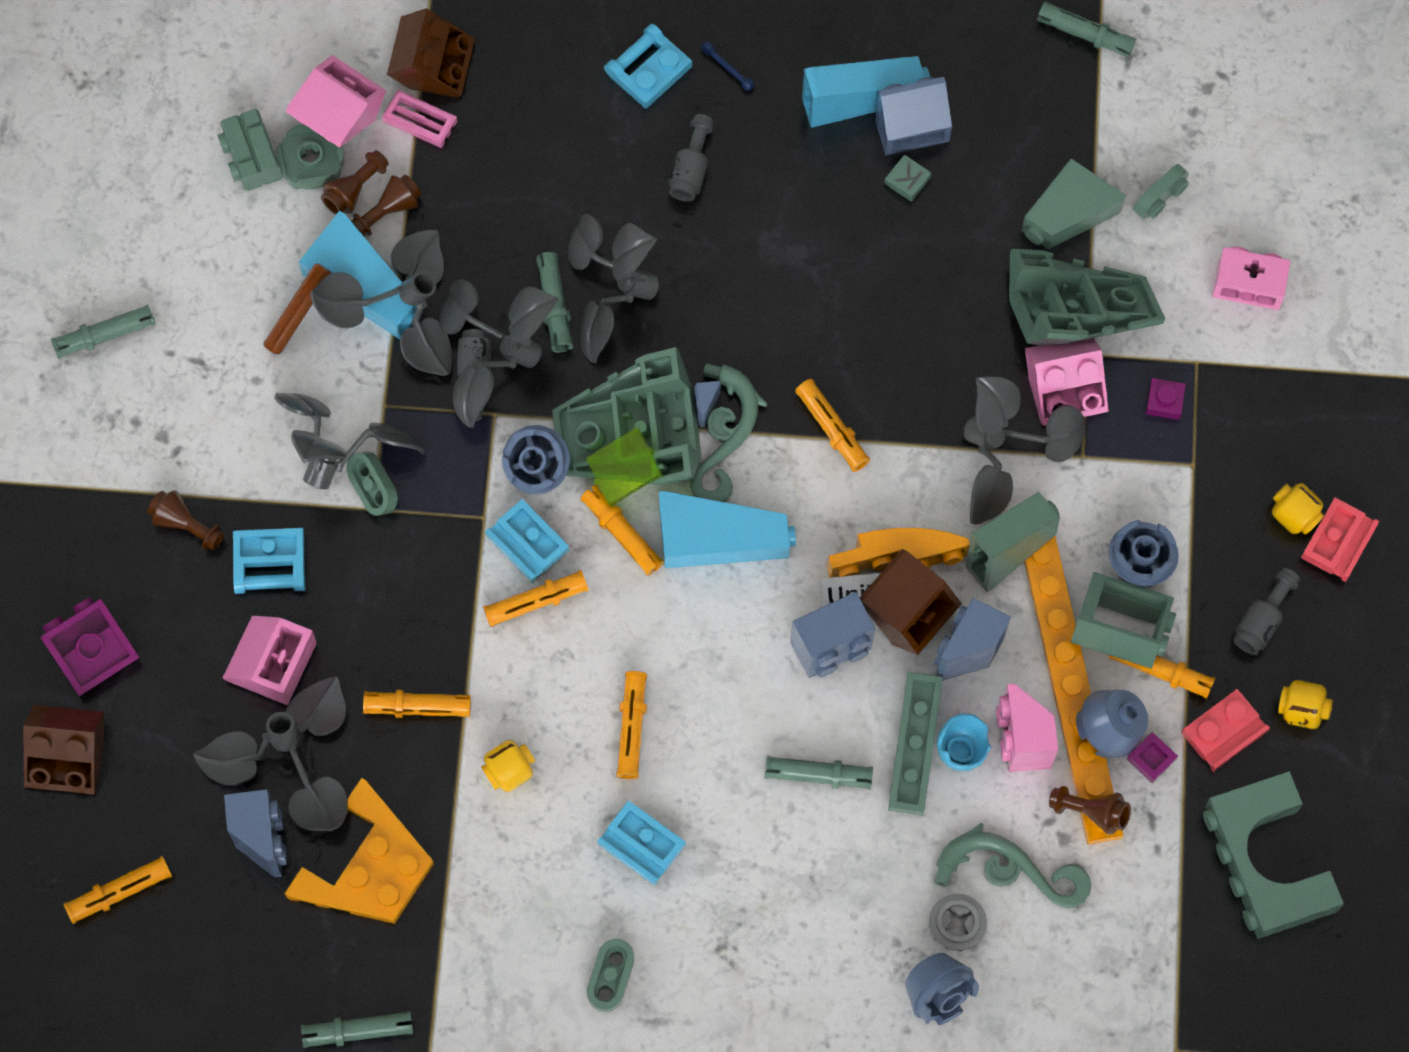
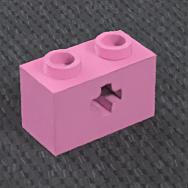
[1212,247,1291,310]

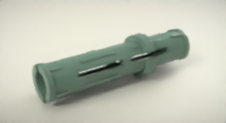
[1037,1,1137,58]
[536,252,573,353]
[51,304,156,359]
[765,756,873,790]
[301,1011,413,1048]

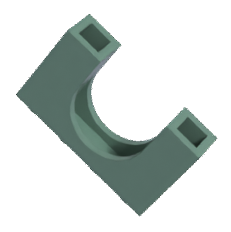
[1203,771,1344,939]

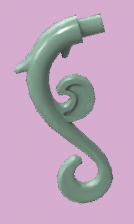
[690,363,767,502]
[934,823,1091,908]

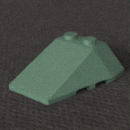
[1009,249,1166,346]
[552,347,702,485]

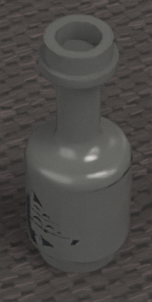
[668,114,714,201]
[457,329,492,421]
[1233,568,1300,655]

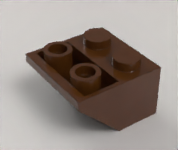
[387,8,475,98]
[860,549,962,655]
[23,705,104,794]

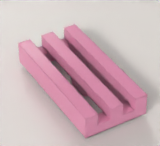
[382,90,457,148]

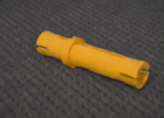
[795,379,870,472]
[580,485,664,576]
[483,570,589,627]
[1108,655,1215,699]
[616,671,647,780]
[363,690,471,718]
[63,856,172,924]

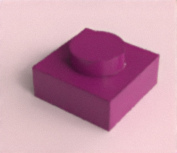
[1146,378,1186,420]
[1126,732,1178,784]

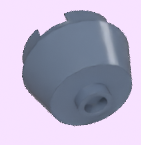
[502,425,570,494]
[1109,520,1179,588]
[1076,690,1148,758]
[905,953,979,1025]

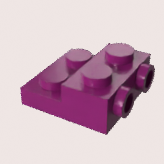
[40,597,139,696]

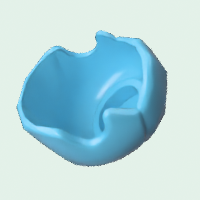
[937,713,991,772]

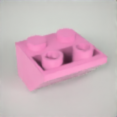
[286,55,386,148]
[1025,338,1109,426]
[223,616,317,705]
[996,684,1058,772]

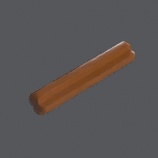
[263,263,331,355]

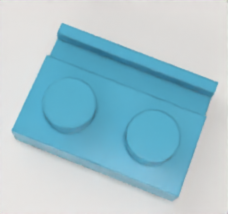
[485,499,570,584]
[597,800,686,886]

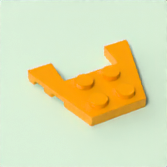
[285,778,434,924]

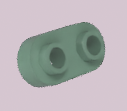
[1133,164,1189,219]
[347,452,398,516]
[587,939,634,1012]

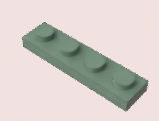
[888,672,943,816]

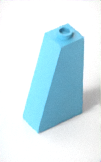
[802,56,930,128]
[299,211,420,340]
[659,491,796,568]

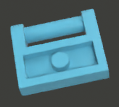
[604,24,692,109]
[233,528,306,594]

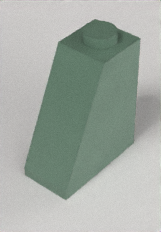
[1021,159,1126,249]
[966,492,1060,592]

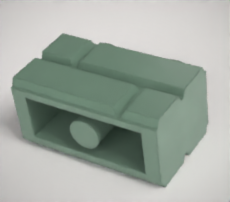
[217,109,283,191]

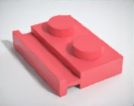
[1301,497,1380,582]
[1181,689,1270,773]

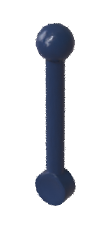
[701,41,754,91]

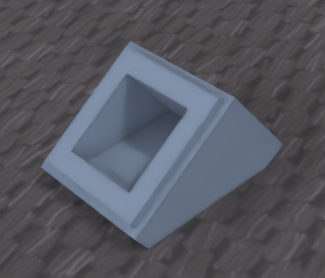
[694,381,721,427]

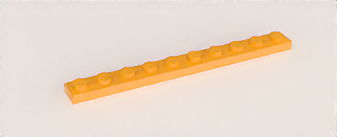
[1024,536,1124,845]

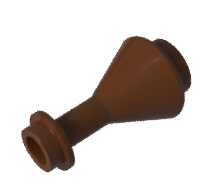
[321,150,389,215]
[351,174,421,236]
[148,490,224,551]
[1049,786,1131,835]

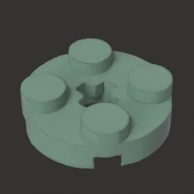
[276,124,344,189]

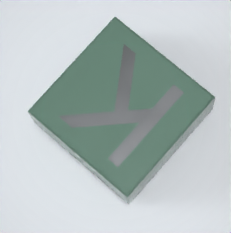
[884,155,931,202]

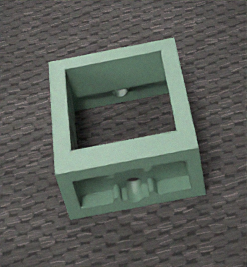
[1071,572,1177,669]

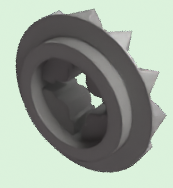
[929,894,987,952]

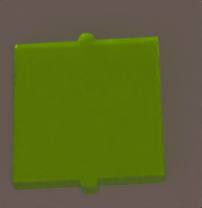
[586,427,663,506]

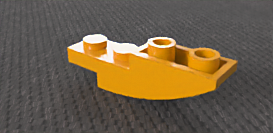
[827,528,970,578]

